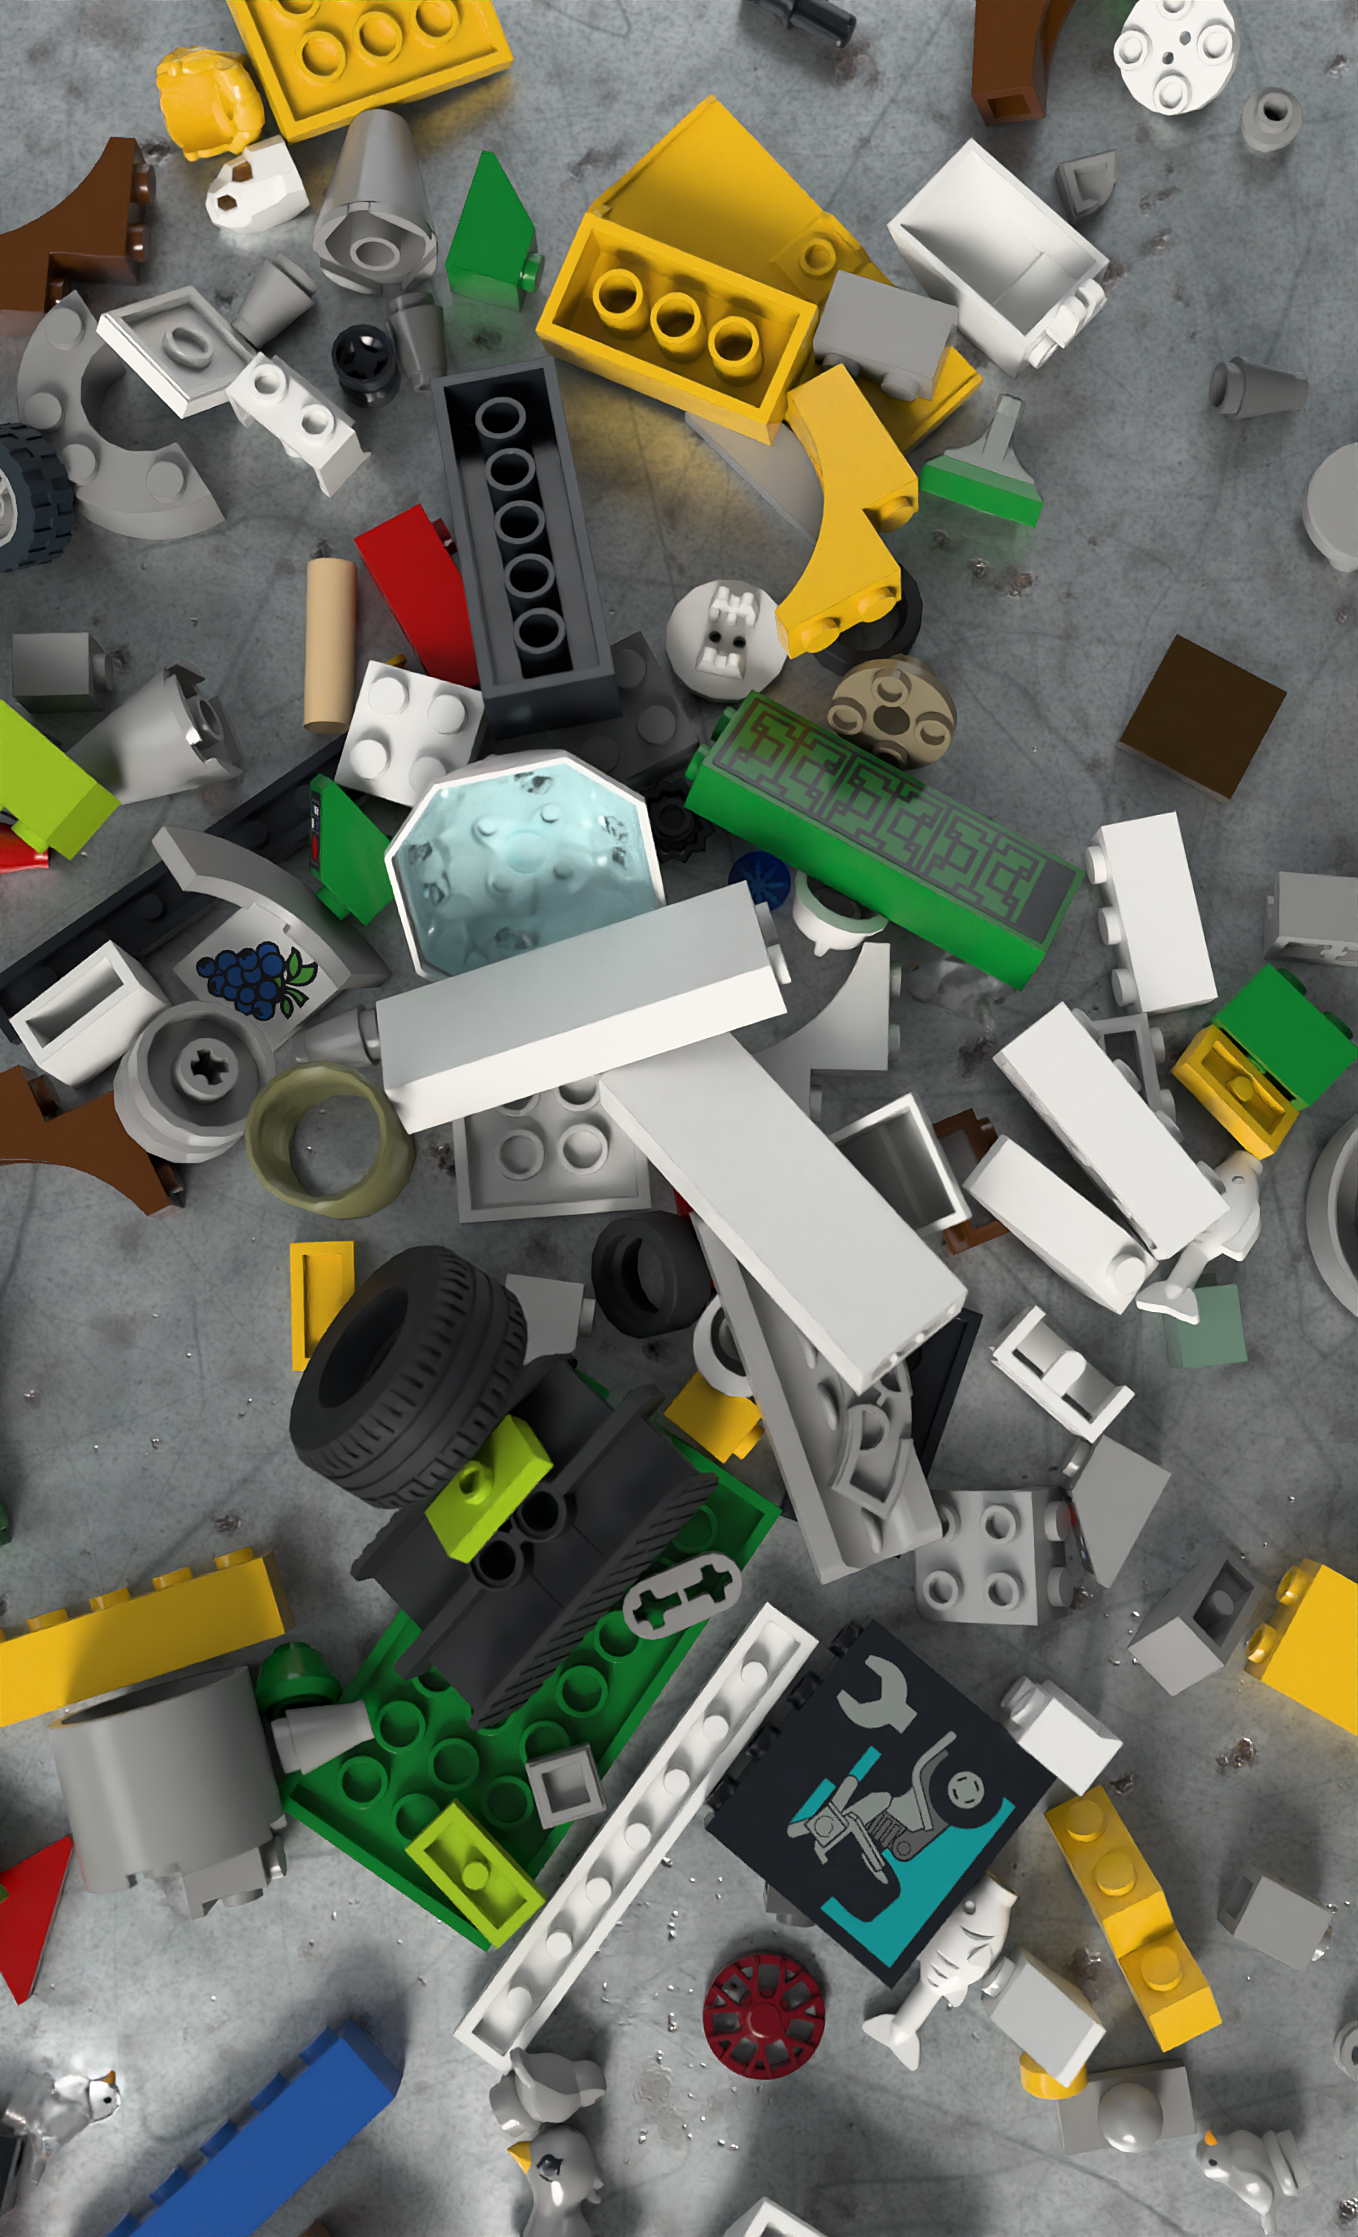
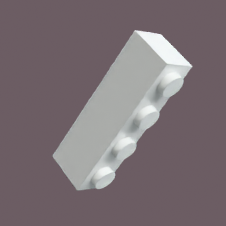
[992,1001,1231,1260]

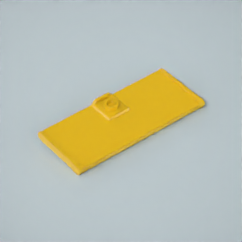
[587,94,984,458]

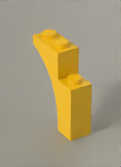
[774,363,919,660]

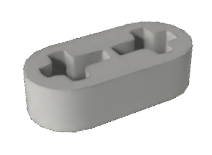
[623,1550,743,1640]

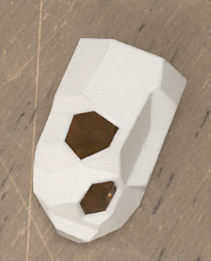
[205,134,310,234]

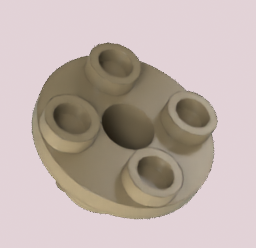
[827,654,957,772]

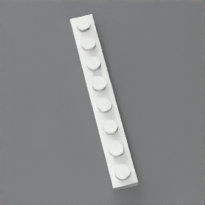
[453,1599,819,2076]

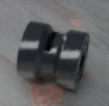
[331,324,401,410]

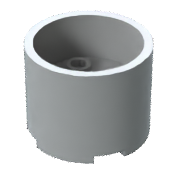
[47,1666,287,1893]

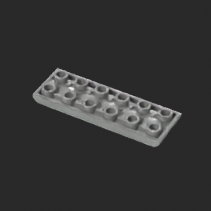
[689,1211,943,1585]

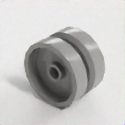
[113,1001,277,1163]

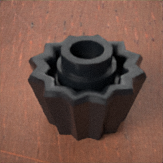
[639,778,716,864]

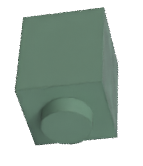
[1162,1273,1248,1369]

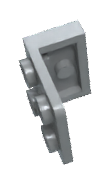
[915,1485,1074,1626]

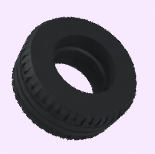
[289,1245,528,1509]

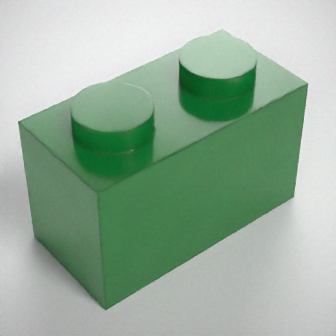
[1201,963,1358,1111]

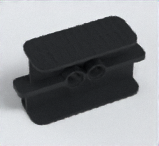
[350,1353,719,1732]

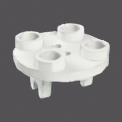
[1114,0,1240,115]
[666,580,788,703]

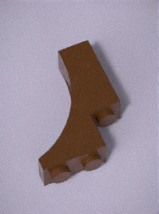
[971,0,1077,127]
[0,137,156,338]
[0,1065,185,1219]

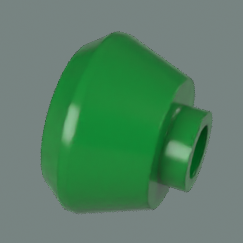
[254,1642,342,1724]

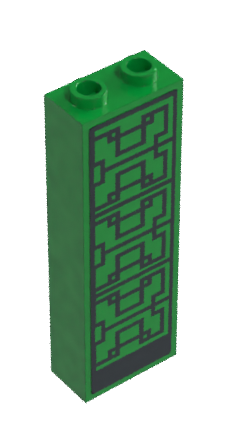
[684,689,1086,992]

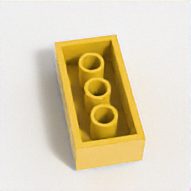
[535,212,820,446]

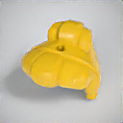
[155,45,265,162]

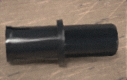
[748,0,857,48]

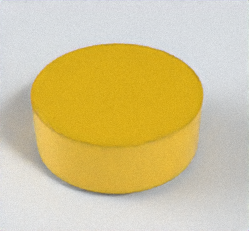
[1019,2052,1088,2099]

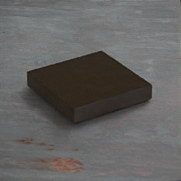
[1115,634,1288,805]

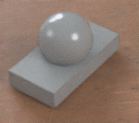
[1055,2059,1197,2155]

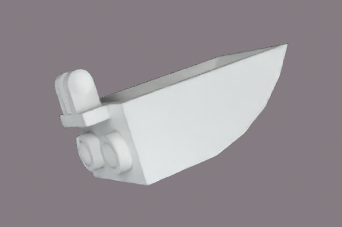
[887,138,1110,380]
[827,1093,972,1239]

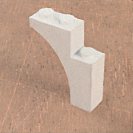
[751,942,901,1123]

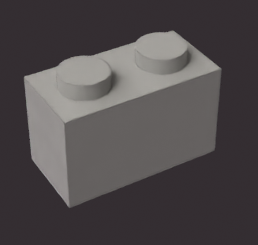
[813,269,958,401]

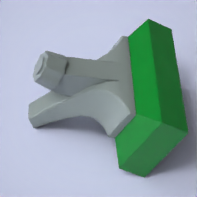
[918,393,1044,528]

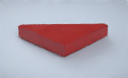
[0,1832,75,2006]

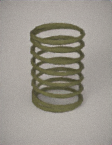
[244,1060,416,1220]

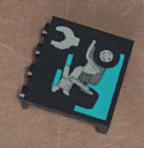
[702,1615,1058,1990]

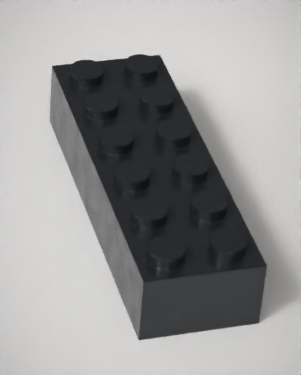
[429,355,623,741]

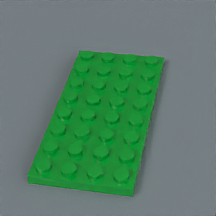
[278,1367,783,1953]

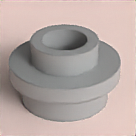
[1240,87,1303,152]

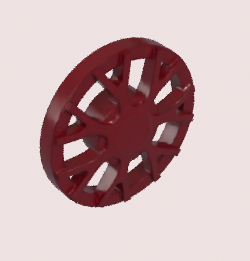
[702,1950,825,2080]

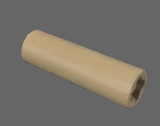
[304,558,357,734]

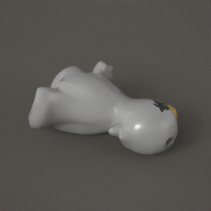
[506,2125,604,2237]

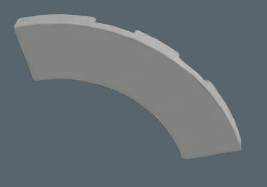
[152,825,392,989]
[827,1358,913,1521]

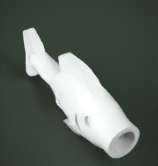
[1135,1150,1263,1324]
[862,1871,1018,2071]

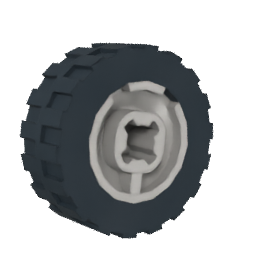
[0,423,75,573]

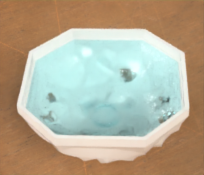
[384,749,667,983]

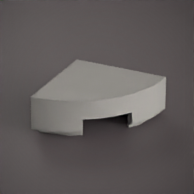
[1054,149,1119,229]

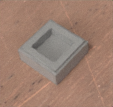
[525,1741,608,1829]

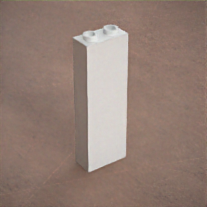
[376,880,792,1134]
[598,1031,968,1395]

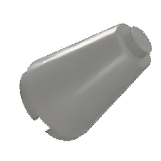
[312,108,438,294]
[65,659,243,806]

